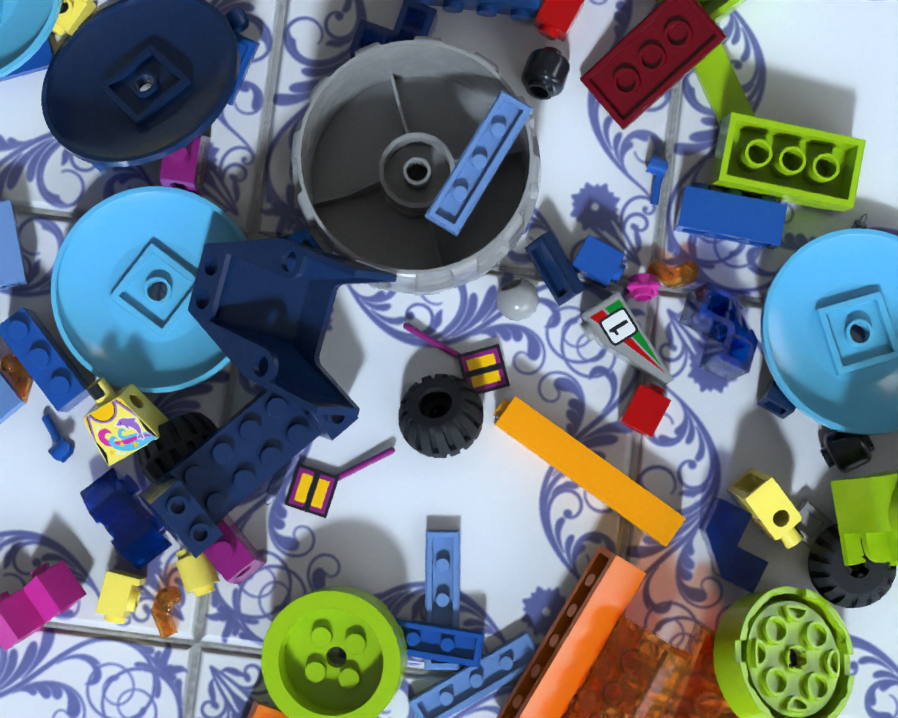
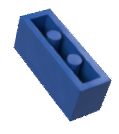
[673,182,787,250]
[0,307,90,412]

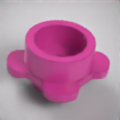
[625,273,661,302]

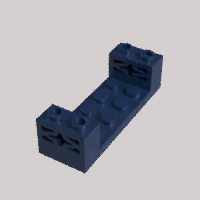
[138,388,359,558]

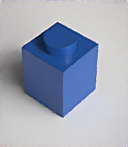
[572,235,626,288]

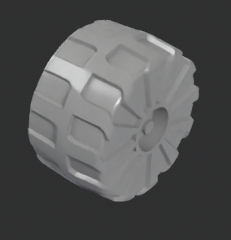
[291,36,541,296]

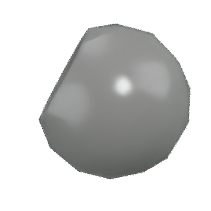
[495,278,539,321]

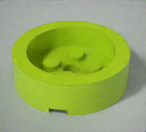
[261,585,408,718]
[713,586,854,718]

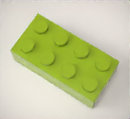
[709,112,866,213]

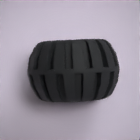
[398,374,484,458]
[137,412,218,483]
[808,523,897,608]

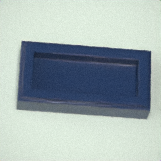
[525,230,586,306]

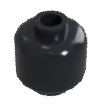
[521,47,570,100]
[820,430,875,473]

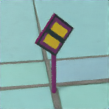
[403,323,510,394]
[285,447,395,518]

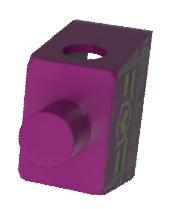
[160,135,211,197]

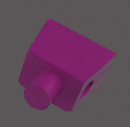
[203,514,267,585]

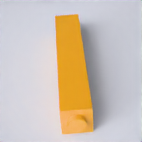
[493,396,686,547]

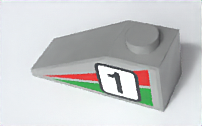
[580,292,674,385]

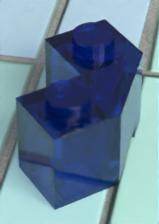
[349,0,438,59]
[679,282,758,381]
[80,467,172,570]
[699,498,769,593]

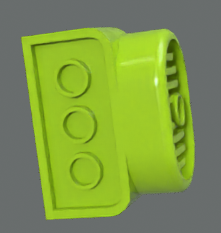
[830,469,898,566]

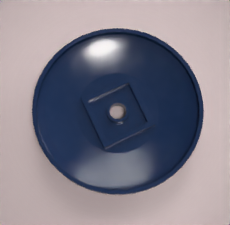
[41,0,240,167]

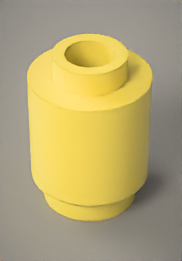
[175,549,220,598]

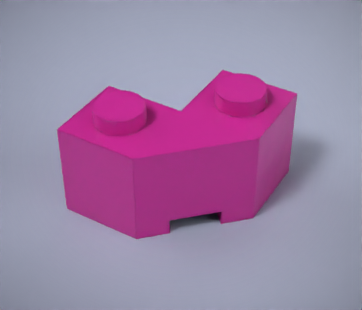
[0,560,87,651]

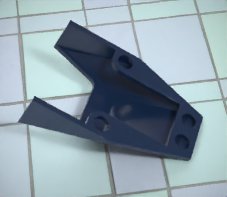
[188,238,397,415]

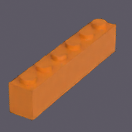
[496,545,647,718]

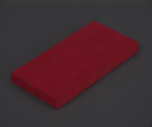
[580,0,728,130]

